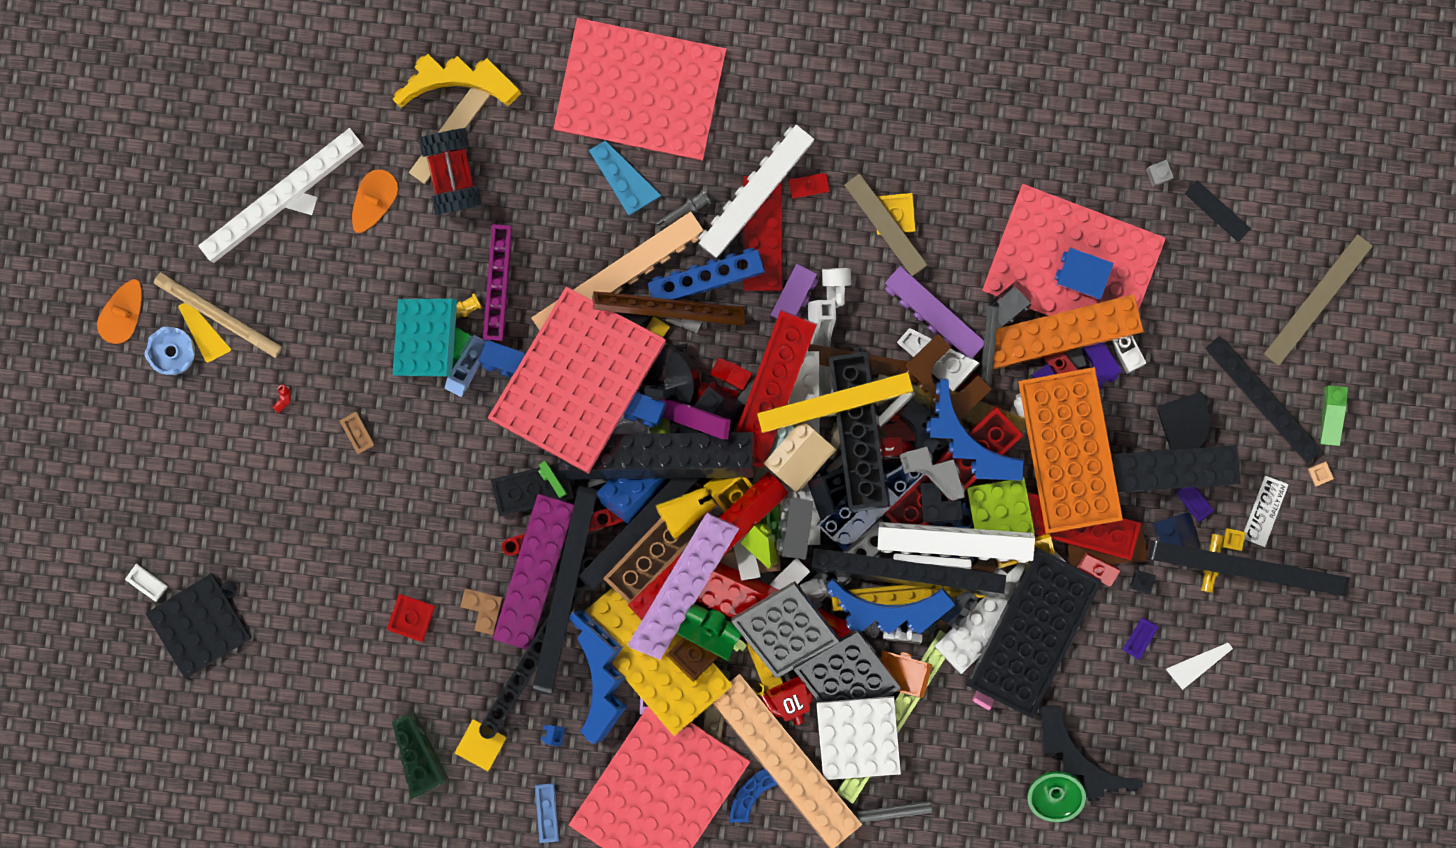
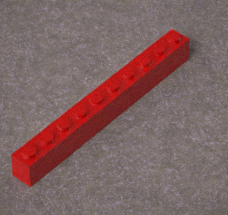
[628,471,789,620]

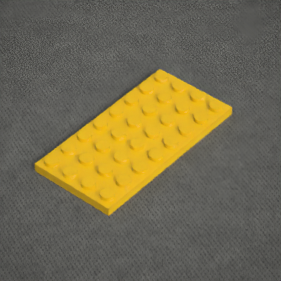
[585,588,733,736]

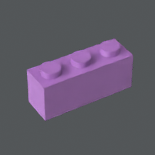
[770,264,818,320]

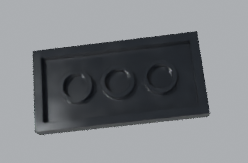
[491,463,575,517]

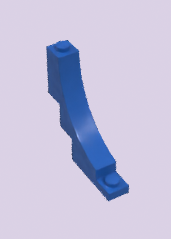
[569,609,627,744]

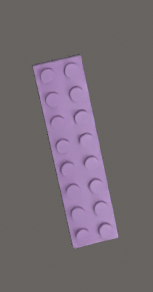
[628,513,739,660]

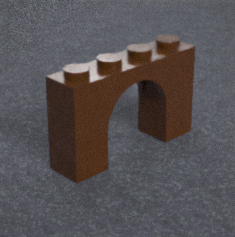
[904,334,992,421]

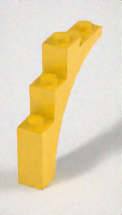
[393,54,521,108]

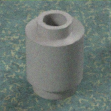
[800,578,827,601]

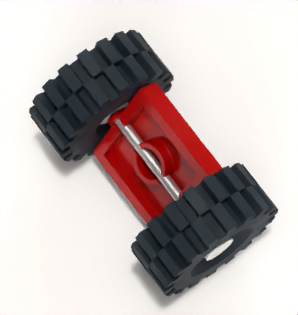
[418,128,482,215]

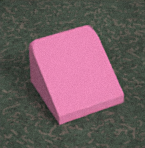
[972,691,994,710]

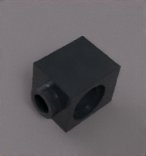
[1129,570,1156,594]

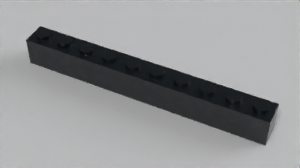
[810,548,1006,598]

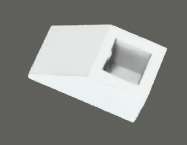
[1112,335,1146,374]

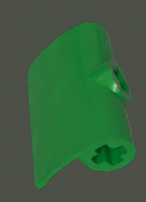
[677,603,742,660]

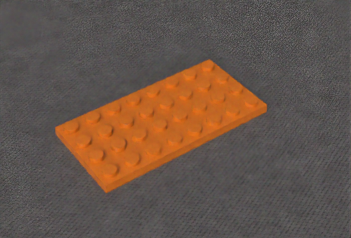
[1018,367,1123,533]

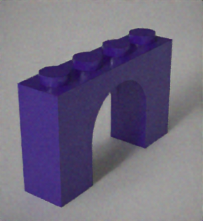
[1031,343,1122,390]

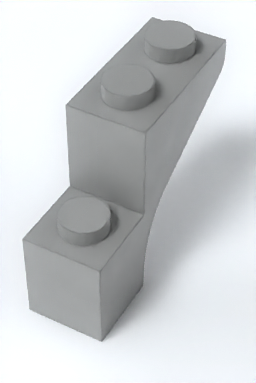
[900,447,965,501]

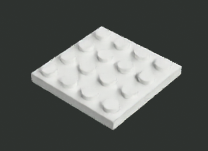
[817,696,901,780]

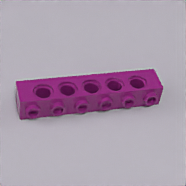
[483,224,513,342]

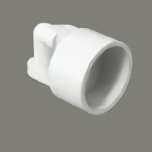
[822,268,851,308]

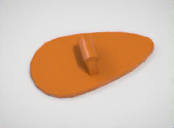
[352,169,398,233]
[97,279,142,344]

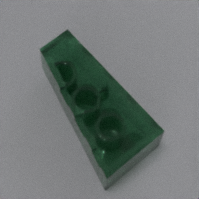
[392,711,449,799]

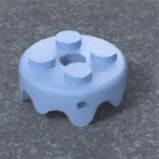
[145,327,195,375]

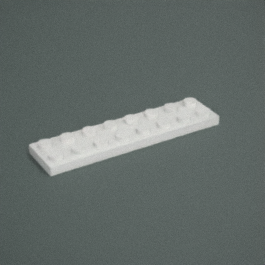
[934,550,1066,674]

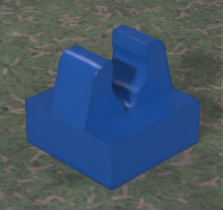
[541,725,565,746]

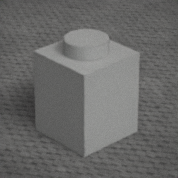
[1146,160,1174,187]

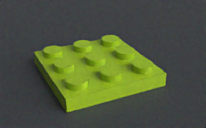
[967,477,1035,534]

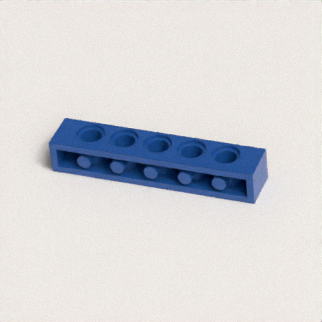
[648,248,766,300]

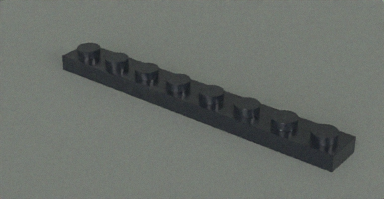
[1204,336,1322,463]

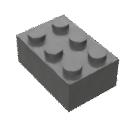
[776,496,814,559]

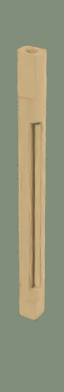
[154,272,282,358]

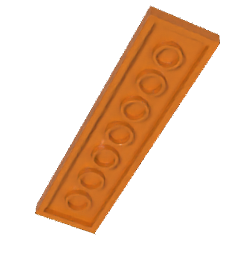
[984,294,1144,370]

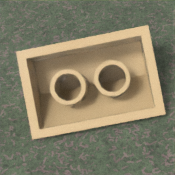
[763,422,836,494]

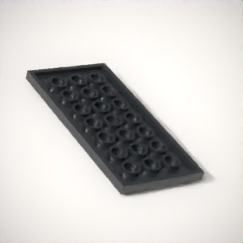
[966,547,1102,718]

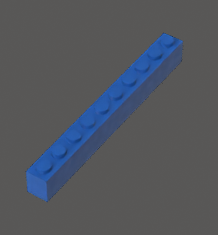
[479,340,667,428]

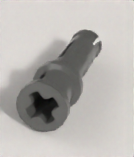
[656,189,712,231]

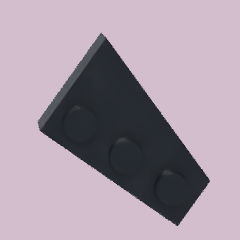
[807,466,848,518]

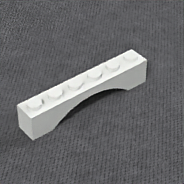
[808,300,837,417]

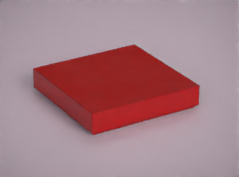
[386,593,436,642]

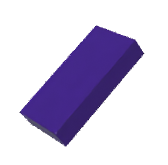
[1174,487,1214,523]
[1122,617,1159,660]

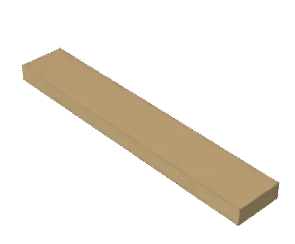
[409,87,490,184]

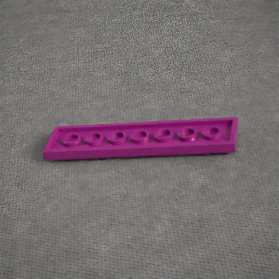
[493,493,574,650]

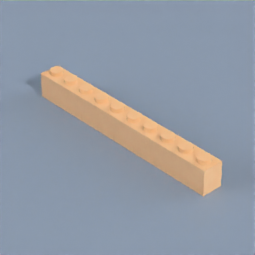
[532,212,704,330]

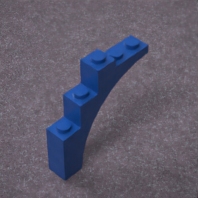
[926,378,1023,480]
[827,577,955,634]

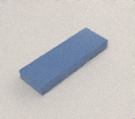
[535,783,559,843]

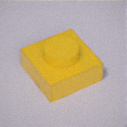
[1222,528,1246,551]

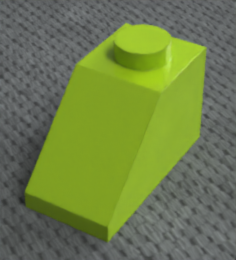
[741,523,777,569]

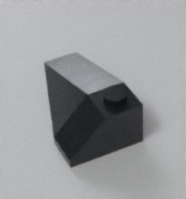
[674,381,743,433]

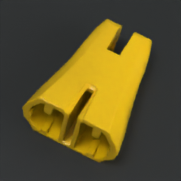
[656,487,717,540]

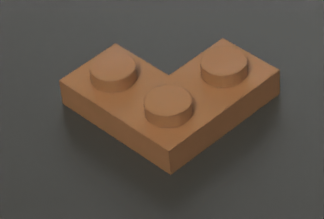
[460,588,503,635]

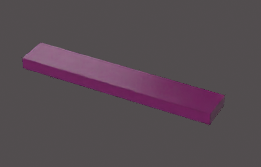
[649,396,731,439]

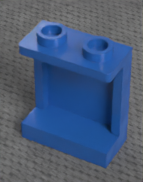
[1054,248,1114,301]

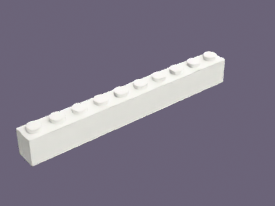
[198,128,364,263]

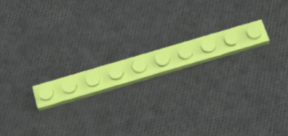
[836,630,946,804]

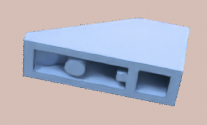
[445,335,486,397]

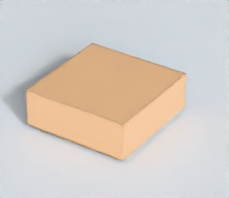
[1308,461,1334,487]

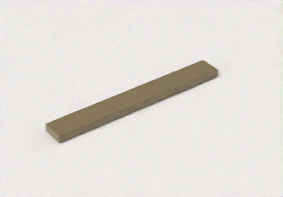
[1263,234,1372,366]

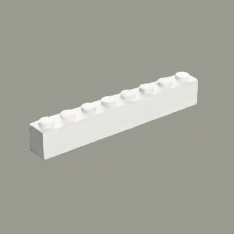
[698,125,814,259]
[877,522,1035,563]

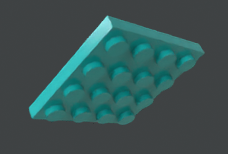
[393,299,457,377]

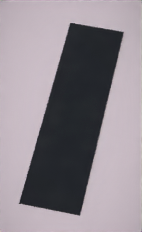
[1185,180,1251,242]

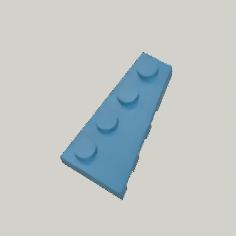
[589,141,661,216]

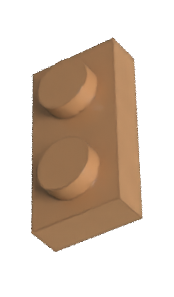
[339,412,375,454]

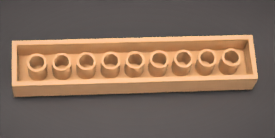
[713,674,862,848]

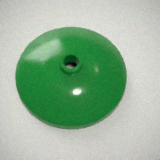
[1028,771,1086,822]

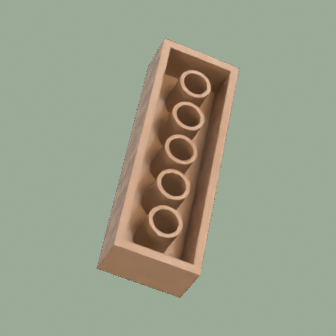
[603,494,704,603]

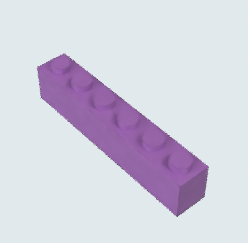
[884,266,984,359]

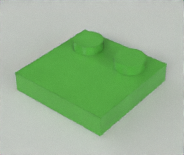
[538,461,568,498]

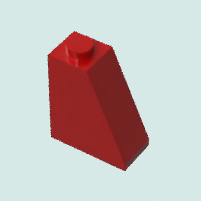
[709,358,752,392]

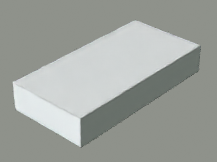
[125,564,168,602]

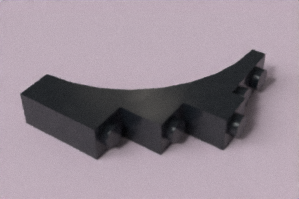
[1040,705,1143,801]

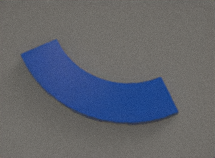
[729,769,778,822]

